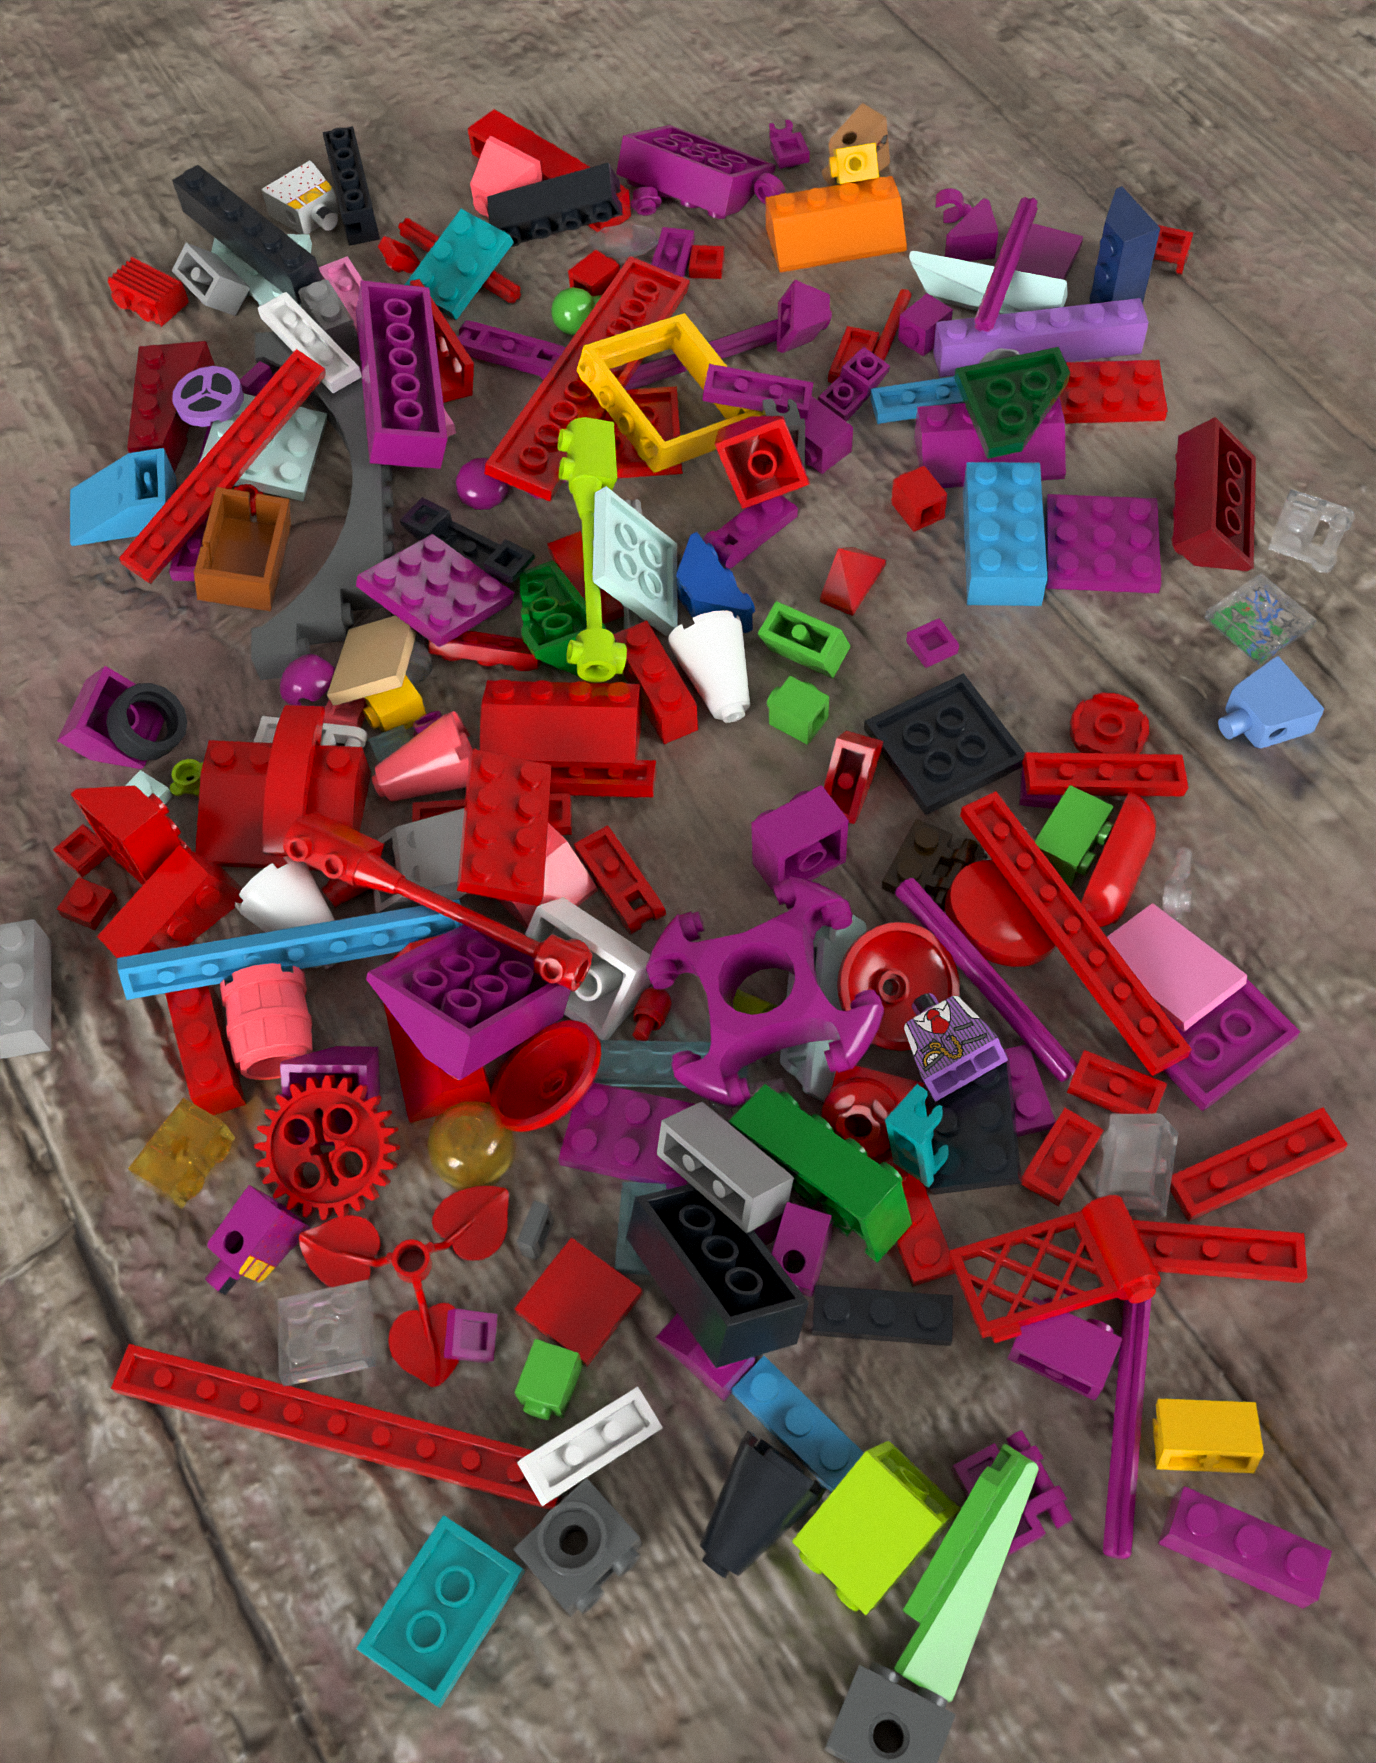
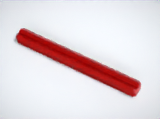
[398,218,521,304]

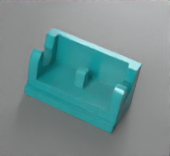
[885,1084,949,1188]

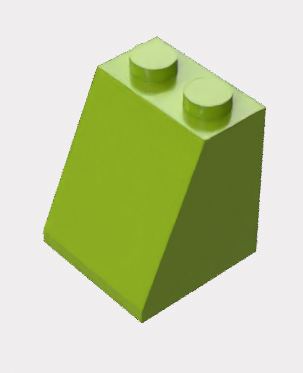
[791,1440,961,1615]

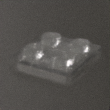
[278,1280,376,1386]

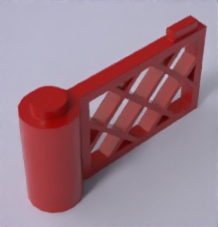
[949,1195,1161,1343]

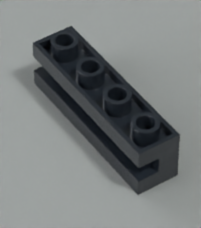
[322,126,380,246]
[487,162,623,247]

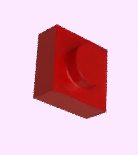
[378,236,420,274]
[56,877,117,930]

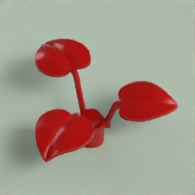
[299,1186,509,1388]

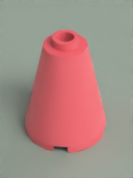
[372,711,477,802]

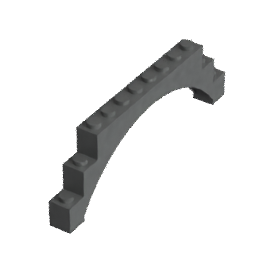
[251,331,395,680]

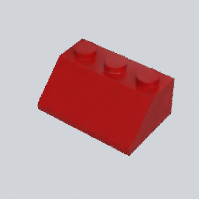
[71,785,191,886]

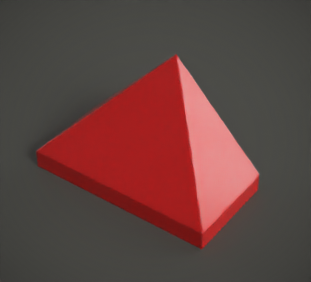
[820,547,886,616]

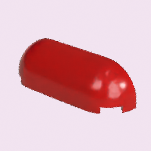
[1081,791,1156,927]

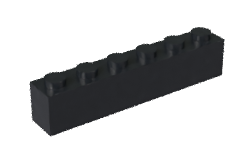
[172,165,322,305]

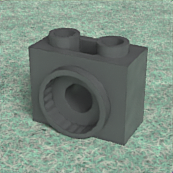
[513,1478,642,1617]
[824,1662,956,1763]

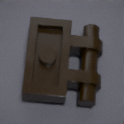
[881,819,979,912]

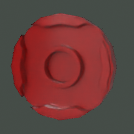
[1070,692,1149,754]

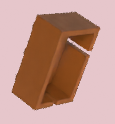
[194,487,291,611]

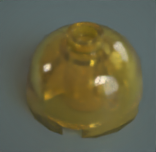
[427,1101,516,1191]

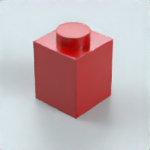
[568,250,620,296]
[891,466,947,532]

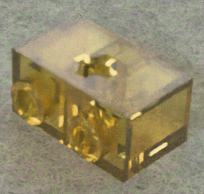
[128,1098,235,1209]

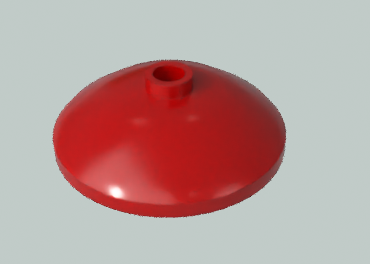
[837,922,960,1051]
[490,1020,601,1132]

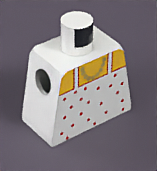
[261,160,339,234]

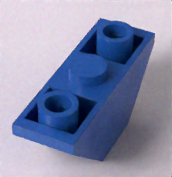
[676,532,755,633]

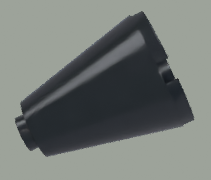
[699,1430,827,1578]

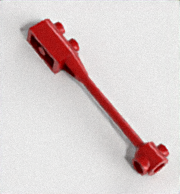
[283,812,593,991]

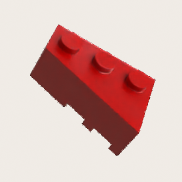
[97,845,243,958]

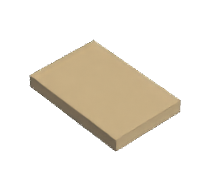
[327,615,417,706]

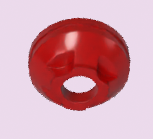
[822,1077,900,1158]

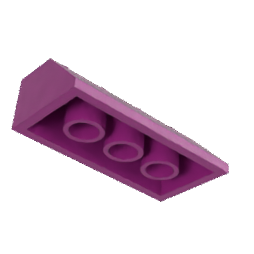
[914,397,1066,488]

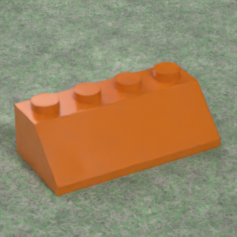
[765,176,907,273]

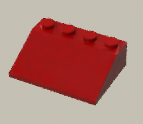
[195,740,371,871]

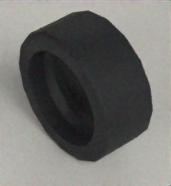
[106,683,188,761]

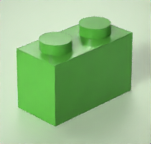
[758,601,851,679]
[1034,785,1114,886]

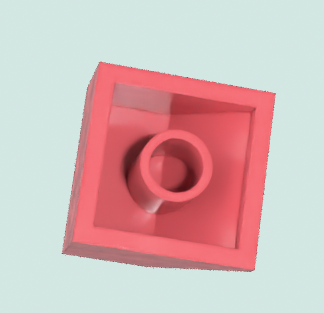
[496,823,598,930]

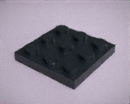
[864,673,1025,815]

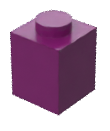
[898,293,953,357]

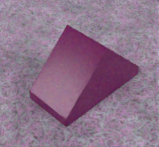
[944,198,999,261]

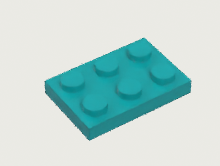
[404,209,514,320]
[356,1515,526,1708]

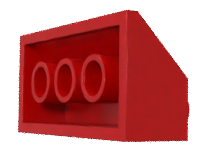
[479,679,642,769]
[383,934,491,1123]

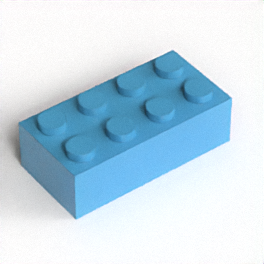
[963,462,1047,606]

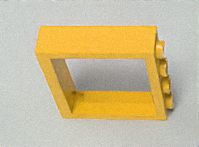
[576,313,762,473]

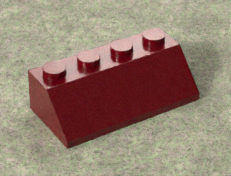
[1171,417,1256,571]

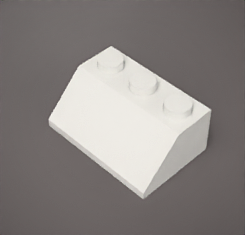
[525,897,650,1041]

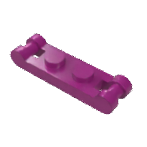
[457,320,566,380]

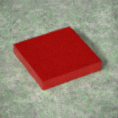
[514,1237,643,1367]

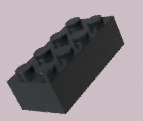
[626,1184,809,1368]

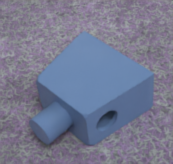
[1218,656,1324,749]

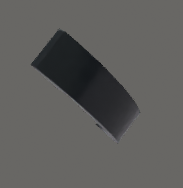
[400,497,535,583]

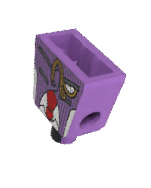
[904,993,1008,1102]

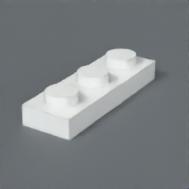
[517,1387,663,1506]

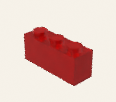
[613,621,698,745]
[165,985,246,1119]

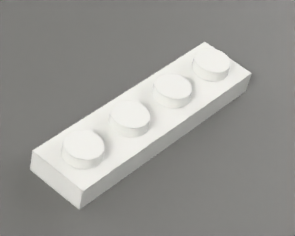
[258,292,362,393]

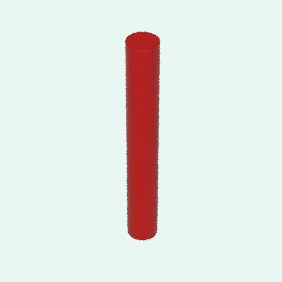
[873,289,912,361]

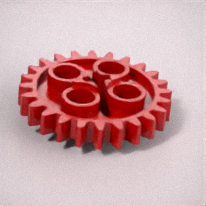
[254,1075,400,1220]

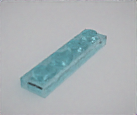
[594,1040,748,1088]

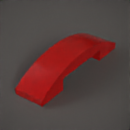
[263,705,325,855]

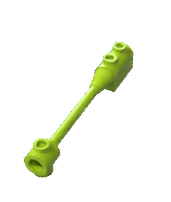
[558,417,627,682]

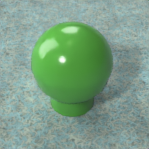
[551,287,602,336]

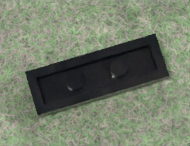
[812,1285,953,1346]

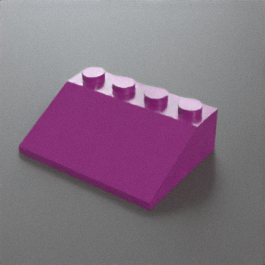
[616,125,776,219]
[366,925,571,1080]

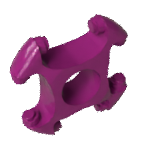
[646,875,884,1108]

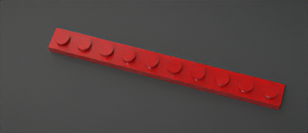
[111,1344,562,1510]

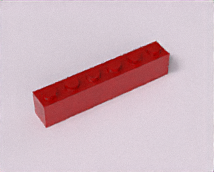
[468,109,631,237]

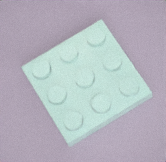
[200,394,327,502]
[592,486,678,636]

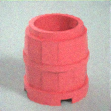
[220,963,313,1080]

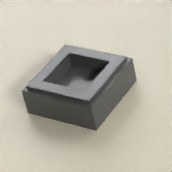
[517,1200,554,1260]

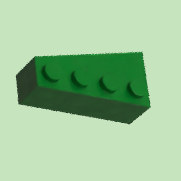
[729,1084,912,1263]

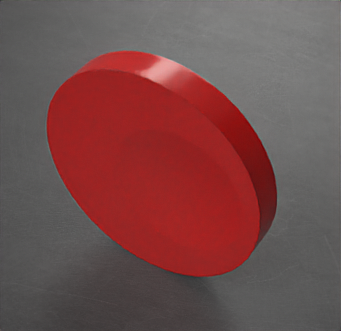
[945,860,1056,967]

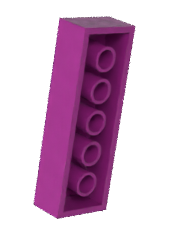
[356,280,448,469]

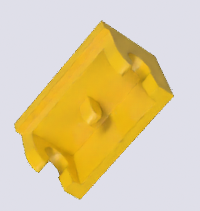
[1152,1399,1264,1473]

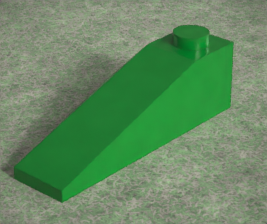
[520,560,606,677]

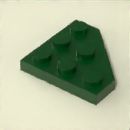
[954,347,1070,459]

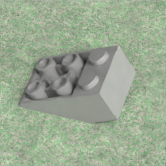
[373,808,467,913]

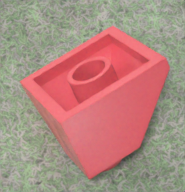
[470,136,542,217]

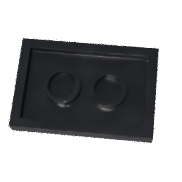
[921,1053,1022,1195]

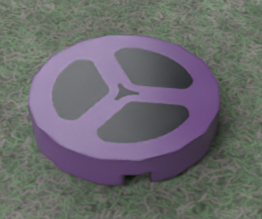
[172,366,244,427]

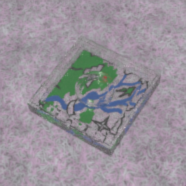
[1204,573,1316,666]

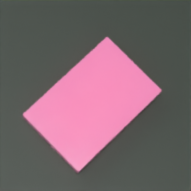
[1107,903,1247,1031]

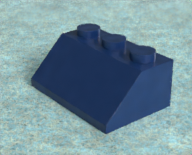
[1089,186,1160,304]

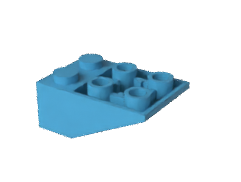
[70,448,177,546]

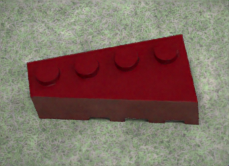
[127,341,215,473]

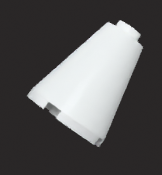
[668,610,750,723]
[235,856,336,969]

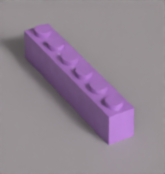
[933,298,1149,377]

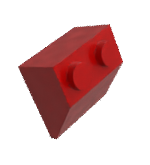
[714,416,810,509]

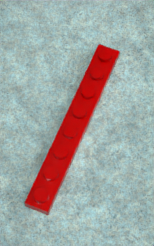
[119,349,326,584]
[960,791,1192,1076]

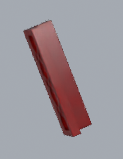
[410,279,474,403]

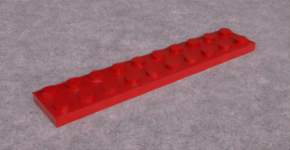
[484,256,690,502]

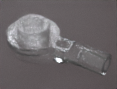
[1163,848,1192,920]

